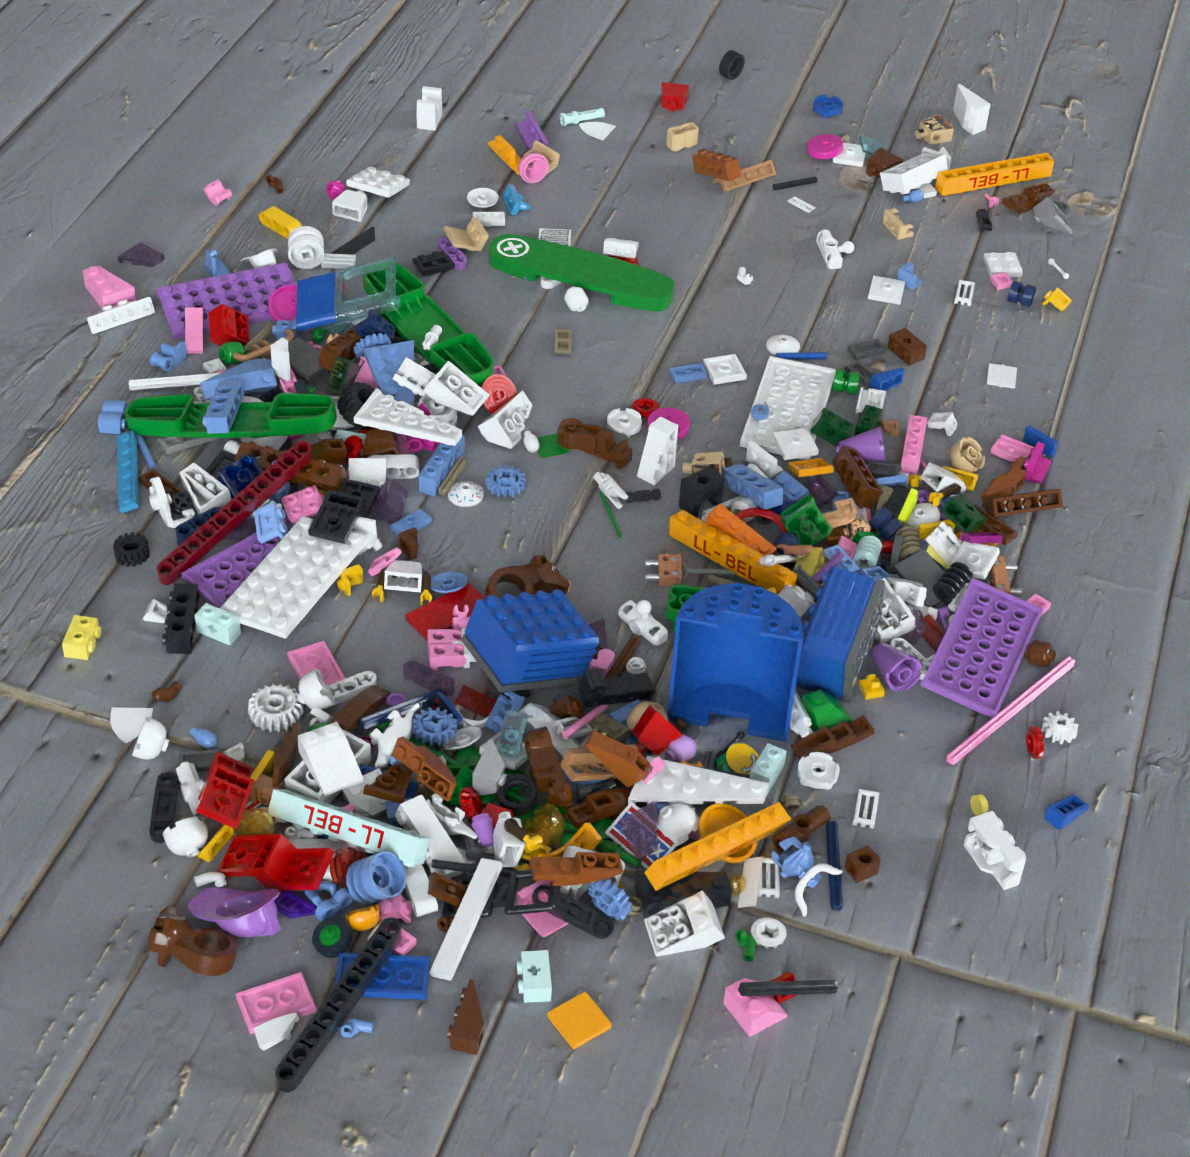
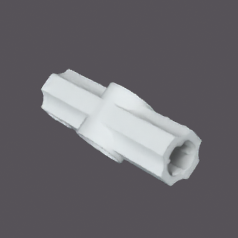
[176,761,208,821]

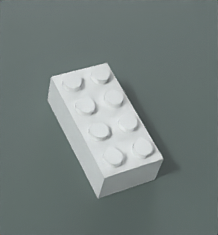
[880,153,948,194]
[284,729,371,804]

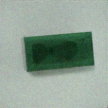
[326,357,359,396]

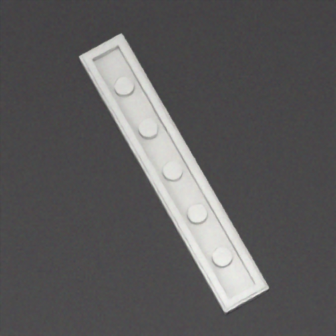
[429,858,503,981]

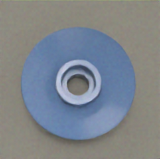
[431,572,468,594]

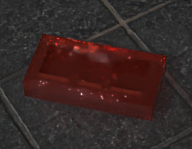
[914,614,946,652]
[454,684,496,718]

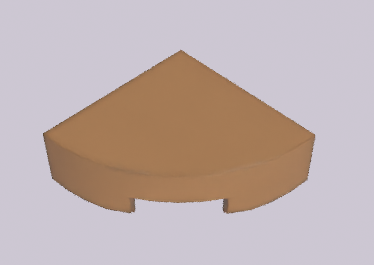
[880,420,900,437]

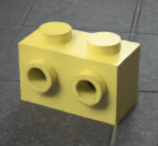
[62,615,101,660]

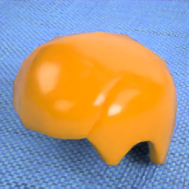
[345,904,380,932]

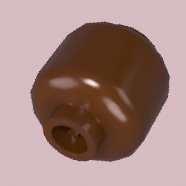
[1025,640,1056,667]

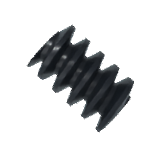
[933,562,973,604]

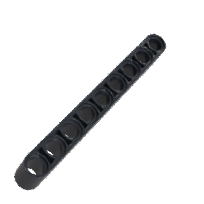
[275,918,402,1092]

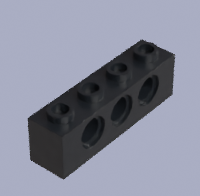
[162,583,200,654]

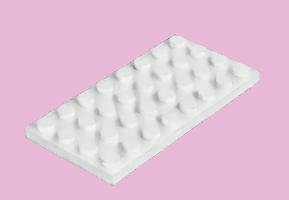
[740,356,836,460]
[220,516,368,639]

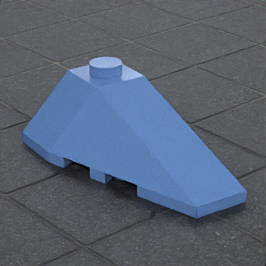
[200,358,277,400]

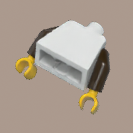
[909,462,966,506]
[372,560,432,606]
[493,812,543,871]

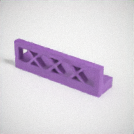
[515,110,548,151]

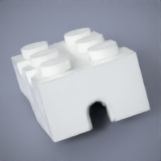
[875,578,915,644]
[964,811,1026,890]

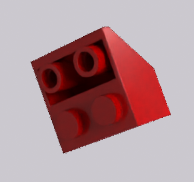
[208,304,250,347]

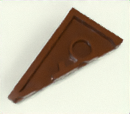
[363,764,413,804]

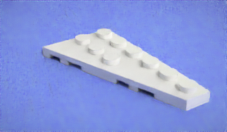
[354,388,462,446]
[628,756,769,805]

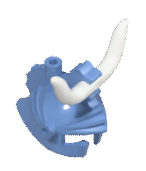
[772,837,842,917]

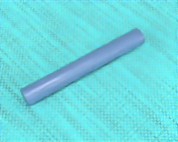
[137,435,156,469]

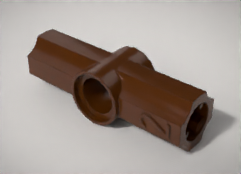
[772,805,831,852]

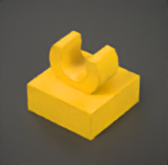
[858,674,885,700]

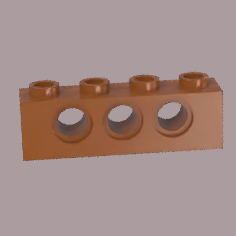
[692,149,741,181]

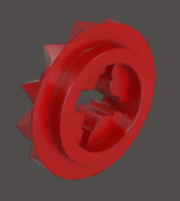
[631,398,659,419]
[344,435,364,464]
[1026,726,1045,759]
[460,787,483,819]

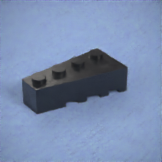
[634,870,732,919]

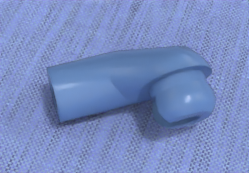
[340,1018,374,1038]

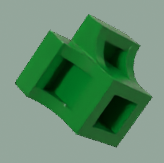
[443,765,473,806]

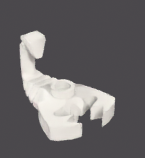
[149,476,195,528]

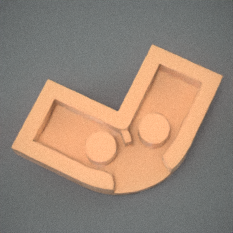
[822,498,857,529]

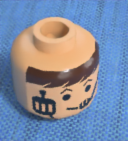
[843,518,870,541]

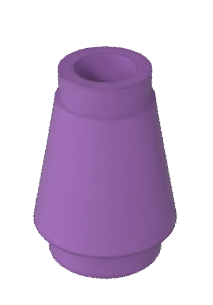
[471,813,493,847]

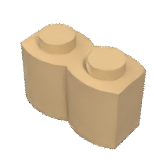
[666,122,699,151]

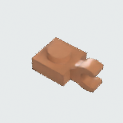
[777,544,812,557]

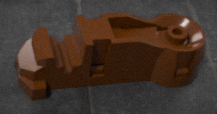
[557,418,632,469]
[524,726,572,809]

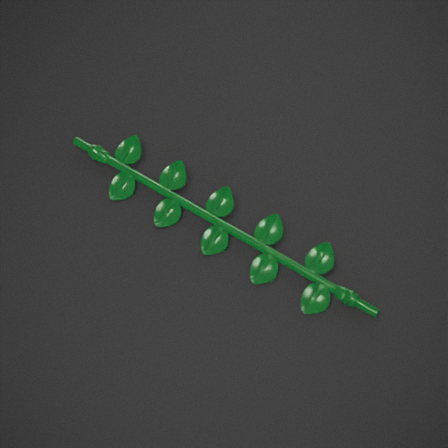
[375,721,642,868]

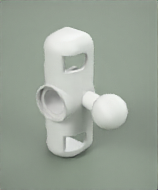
[816,229,854,269]
[618,600,668,646]

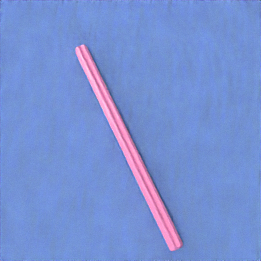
[946,656,1075,765]

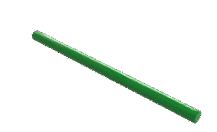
[599,491,622,538]

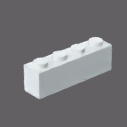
[395,795,466,879]

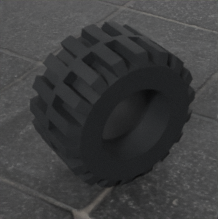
[337,382,375,430]

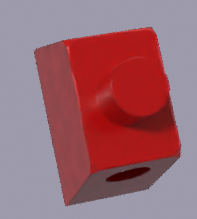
[661,82,689,111]
[632,705,682,755]

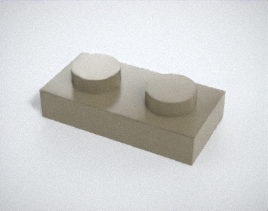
[588,713,631,742]

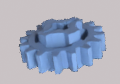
[353,333,392,360]
[486,465,526,498]
[412,707,457,746]
[588,878,632,921]

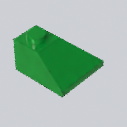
[802,689,853,731]

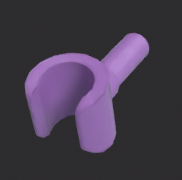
[937,606,950,632]

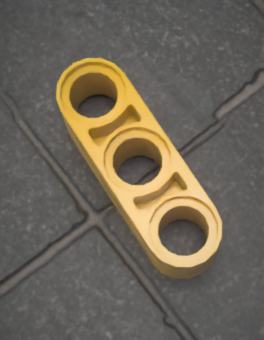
[259,206,302,239]

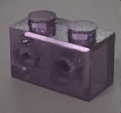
[373,478,408,524]

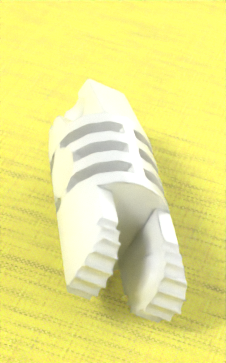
[593,472,629,509]

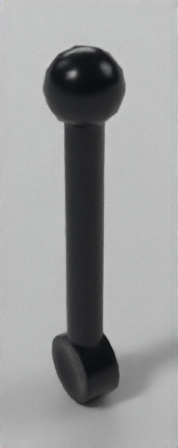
[716,731,745,758]

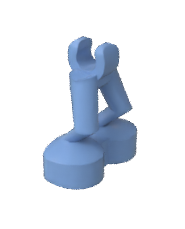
[305,880,355,922]

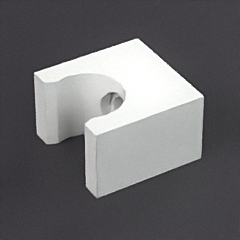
[417,86,442,131]

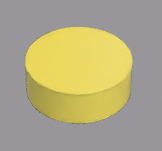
[970,794,988,816]

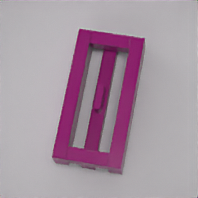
[960,532,1003,543]

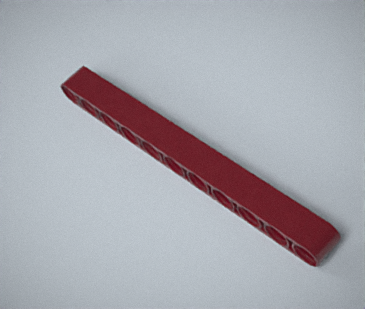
[157,441,312,585]

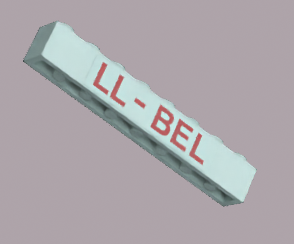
[267,789,430,867]

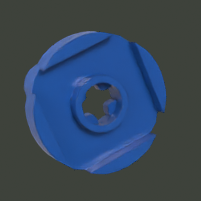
[813,95,843,118]

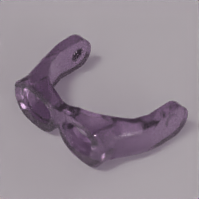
[907,607,927,646]

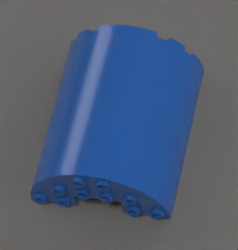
[667,583,803,742]

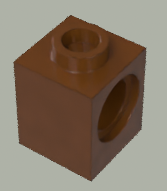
[844,845,881,883]

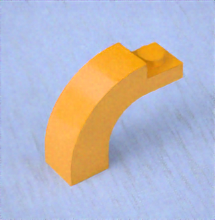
[526,823,602,882]

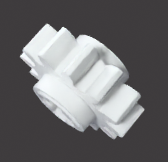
[1041,711,1079,744]

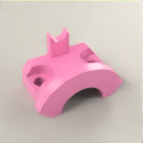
[203,179,232,206]

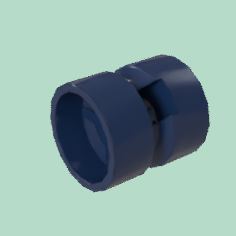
[1007,281,1036,307]
[869,506,904,541]

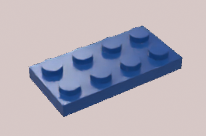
[335,953,430,1000]

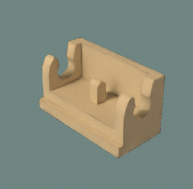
[882,208,914,240]

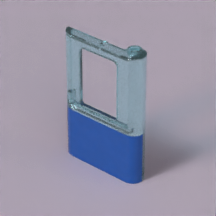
[296,256,401,333]

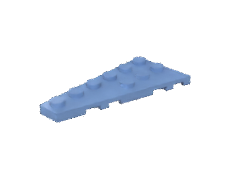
[364,340,414,406]

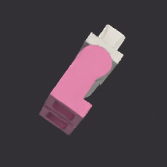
[427,628,477,671]

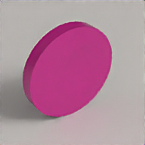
[268,285,297,323]

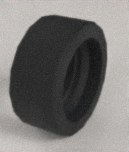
[719,50,745,80]
[497,774,538,816]

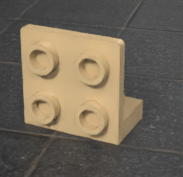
[443,217,489,252]

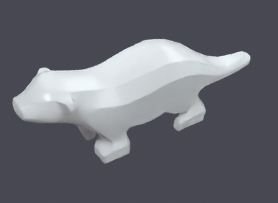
[370,703,419,769]
[426,793,477,839]

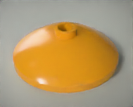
[698,803,757,863]

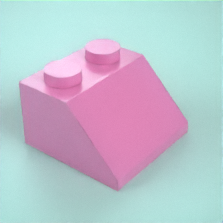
[723,978,787,1037]

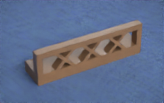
[713,160,776,192]
[560,744,638,782]

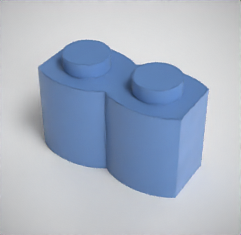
[98,400,128,434]

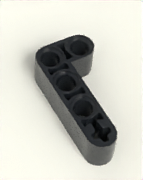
[578,669,656,707]

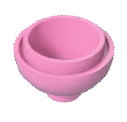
[518,152,549,183]

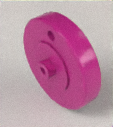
[807,134,843,159]
[647,407,690,440]

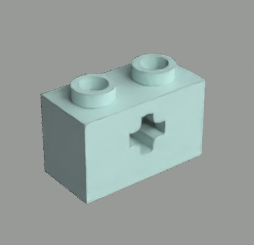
[195,603,241,645]
[750,743,787,795]
[517,950,552,1003]

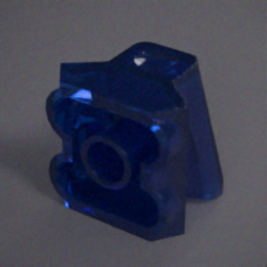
[217,455,264,500]

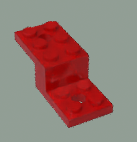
[196,752,255,829]
[217,834,334,891]

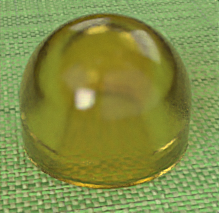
[728,876,746,895]

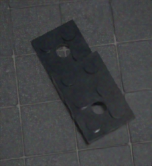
[308,478,380,544]

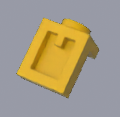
[1042,287,1072,312]
[337,564,363,596]

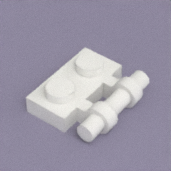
[393,357,436,397]
[925,521,963,566]

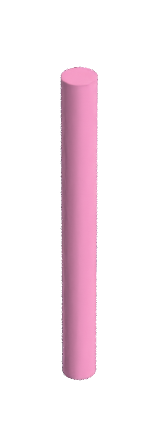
[562,705,608,739]

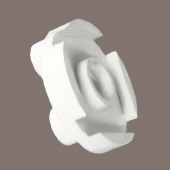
[607,408,642,438]
[797,752,840,790]

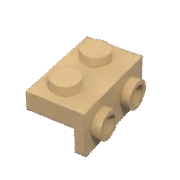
[523,140,560,174]

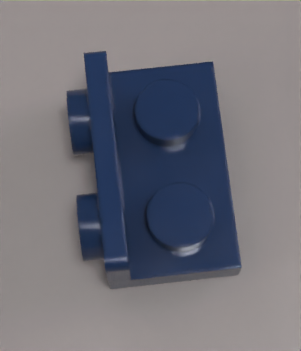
[355,310,395,342]

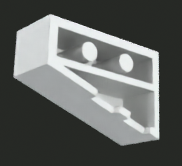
[637,417,678,485]
[179,463,232,515]

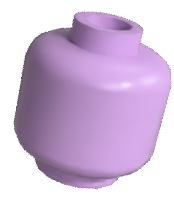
[665,735,697,763]

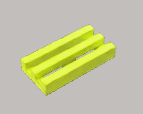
[898,488,918,526]

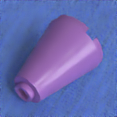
[836,427,885,462]
[872,643,922,692]

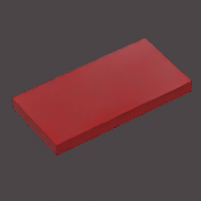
[405,582,486,640]

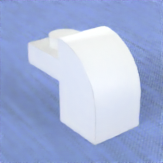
[886,577,927,607]

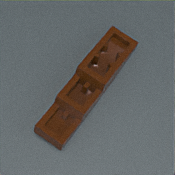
[330,685,391,731]
[791,715,875,759]
[273,723,301,787]

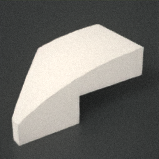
[253,1013,300,1051]

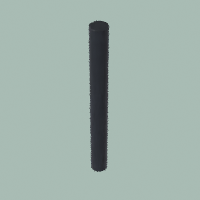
[431,859,517,878]

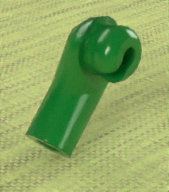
[312,325,329,342]
[715,751,731,771]
[735,929,756,962]

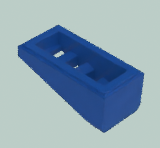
[869,367,904,391]
[1044,794,1090,829]

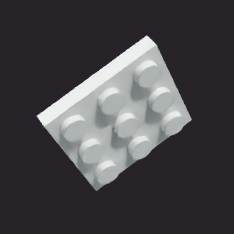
[346,167,410,198]

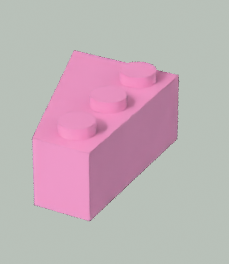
[83,265,136,309]

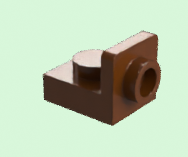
[399,527,419,560]
[549,694,584,719]

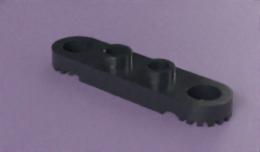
[149,771,179,843]
[532,885,615,939]

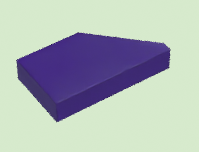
[275,891,317,919]

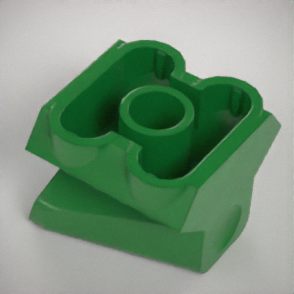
[780,494,833,545]
[665,584,704,633]

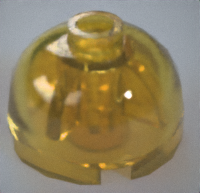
[522,804,565,846]
[233,808,276,836]

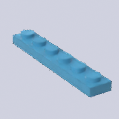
[117,430,139,514]

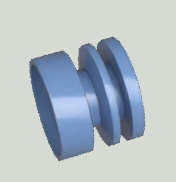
[346,852,406,905]

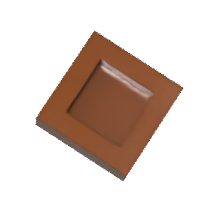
[824,526,845,546]

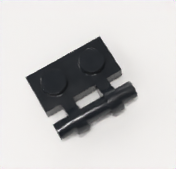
[412,251,454,277]

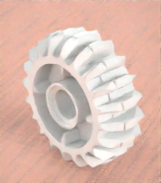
[248,683,304,733]

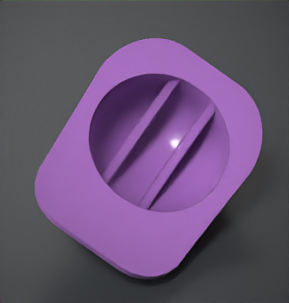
[188,887,281,938]

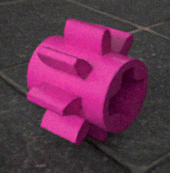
[326,179,345,200]

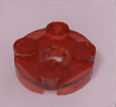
[330,847,365,889]

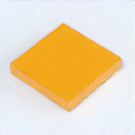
[788,458,834,477]
[547,991,612,1050]

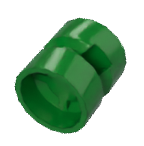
[832,369,860,395]

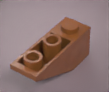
[585,730,650,788]

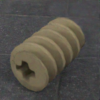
[894,525,922,562]

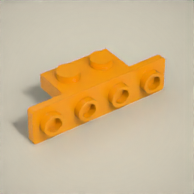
[488,135,522,175]

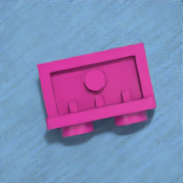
[1024,442,1051,484]

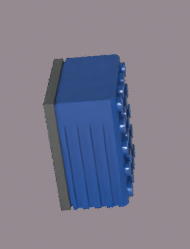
[797,566,885,703]
[461,589,599,692]

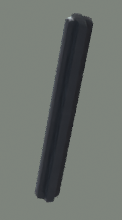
[738,980,839,996]

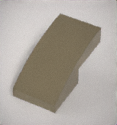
[554,329,572,354]

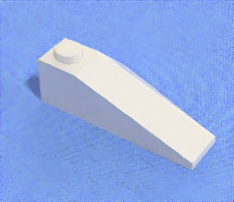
[478,390,532,449]
[517,703,580,762]

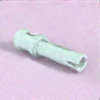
[559,108,605,126]

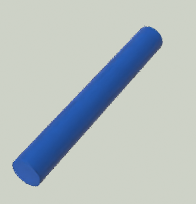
[776,352,827,360]

